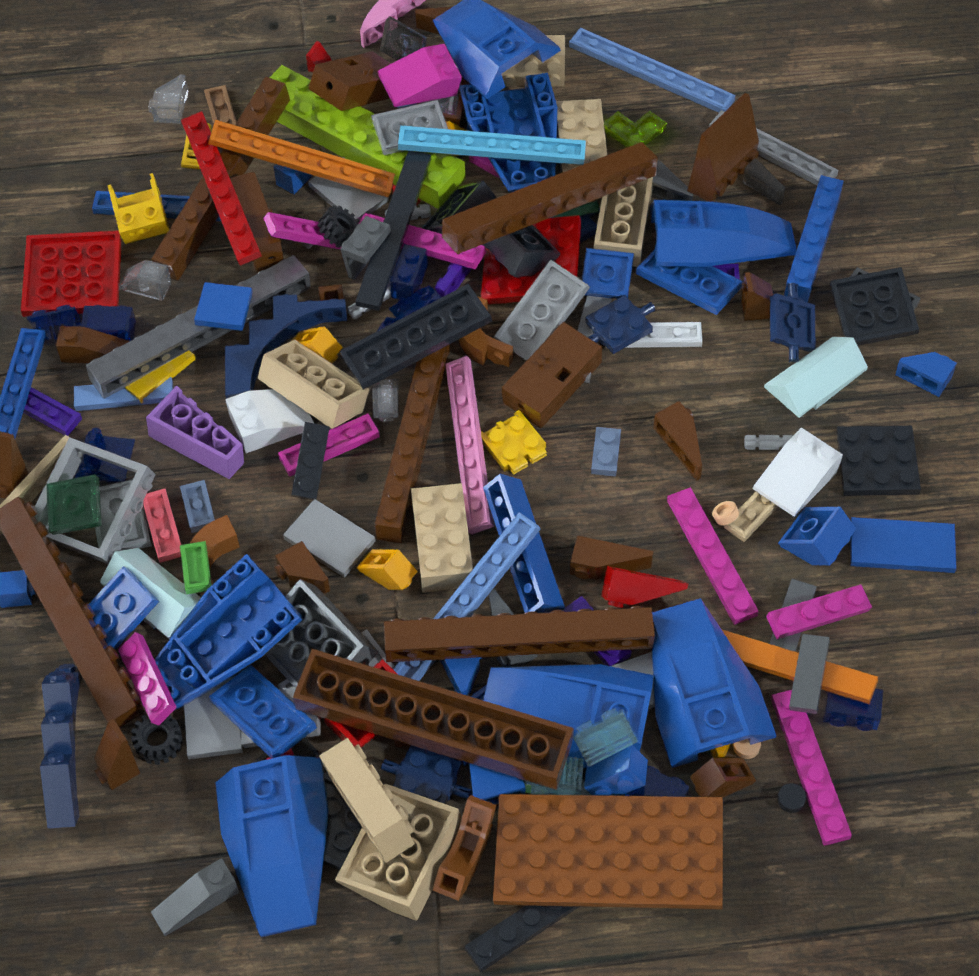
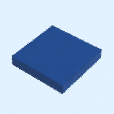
[582,248,634,299]
[194,282,253,331]

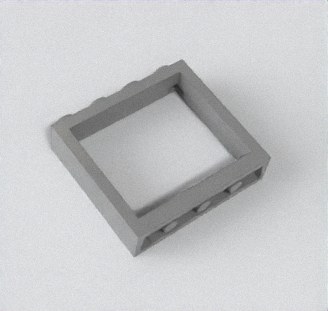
[35,437,156,564]

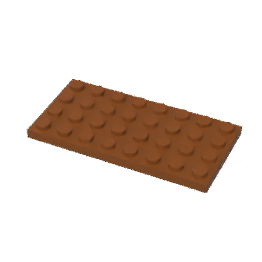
[493,794,723,909]

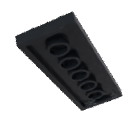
[339,284,492,390]

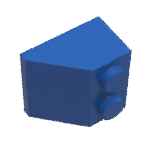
[778,507,856,566]

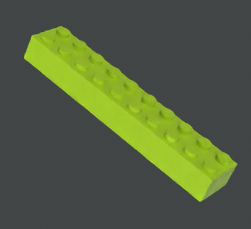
[254,65,465,209]

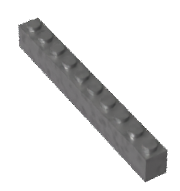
[86,255,311,399]

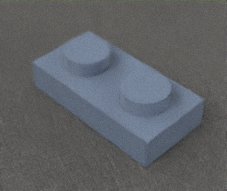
[591,427,621,476]
[180,480,215,533]

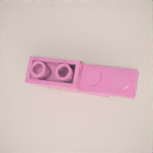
[360,0,426,48]

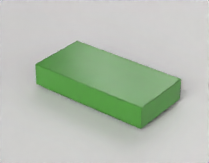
[180,541,212,595]

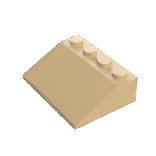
[335,784,462,921]

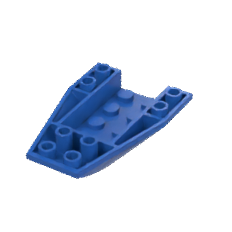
[433,0,561,99]
[459,73,558,193]
[649,200,797,267]
[154,554,302,710]
[652,598,776,768]
[483,664,654,769]
[215,755,329,937]

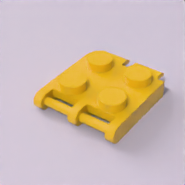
[481,410,547,475]

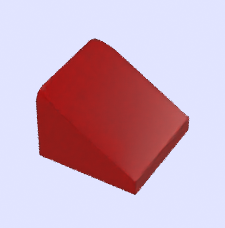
[306,41,332,73]

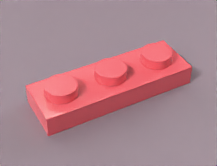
[143,489,181,563]

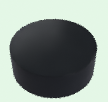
[777,783,806,813]

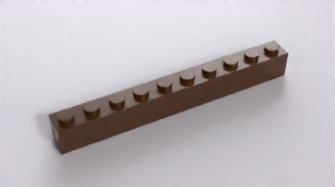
[151,76,290,281]
[442,142,658,254]
[375,343,452,544]
[0,496,145,728]
[384,606,655,662]

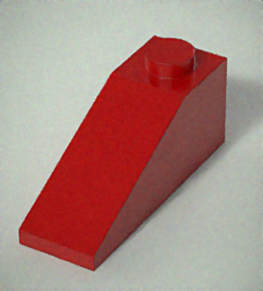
[601,566,688,608]

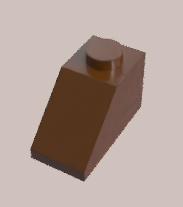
[741,272,774,321]
[274,541,330,594]
[690,758,756,797]

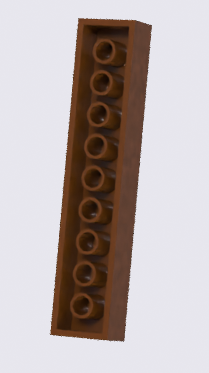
[293,649,574,790]

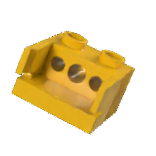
[108,173,169,244]

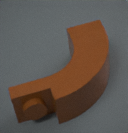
[458,296,513,367]
[190,515,240,597]
[433,795,496,901]

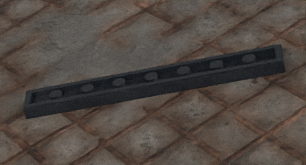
[355,151,431,311]

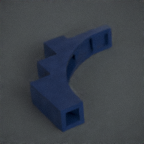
[225,294,347,399]
[40,664,83,828]

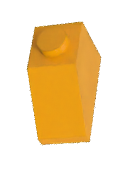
[292,326,343,364]
[357,549,418,590]

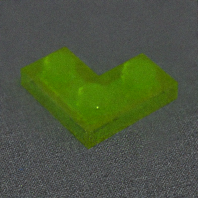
[604,111,667,147]

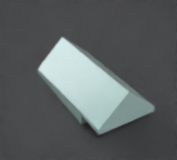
[764,337,868,418]
[100,548,201,639]

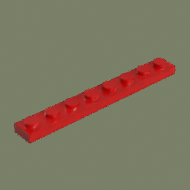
[181,111,262,266]

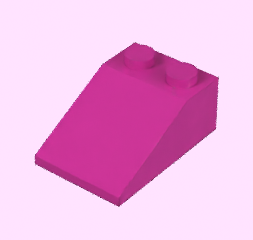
[378,44,462,107]

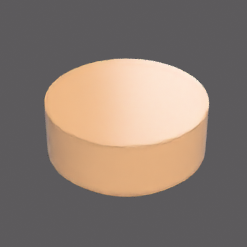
[712,501,739,525]
[733,739,761,759]

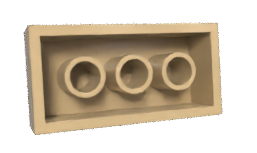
[502,35,565,87]
[556,99,607,173]
[594,177,653,267]
[258,340,369,429]
[411,483,473,593]
[319,738,414,863]

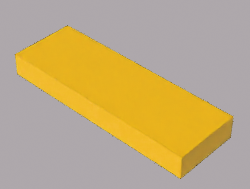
[125,350,195,404]

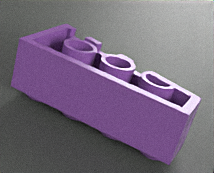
[146,386,244,479]

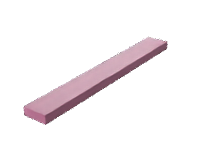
[445,356,494,535]

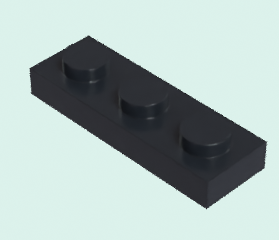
[291,422,330,500]

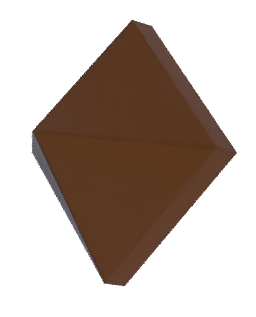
[318,284,344,301]

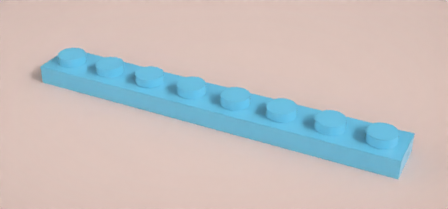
[398,125,586,165]

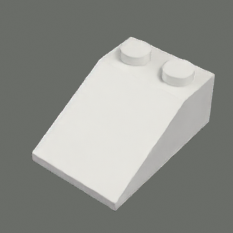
[226,389,314,453]
[753,428,843,517]

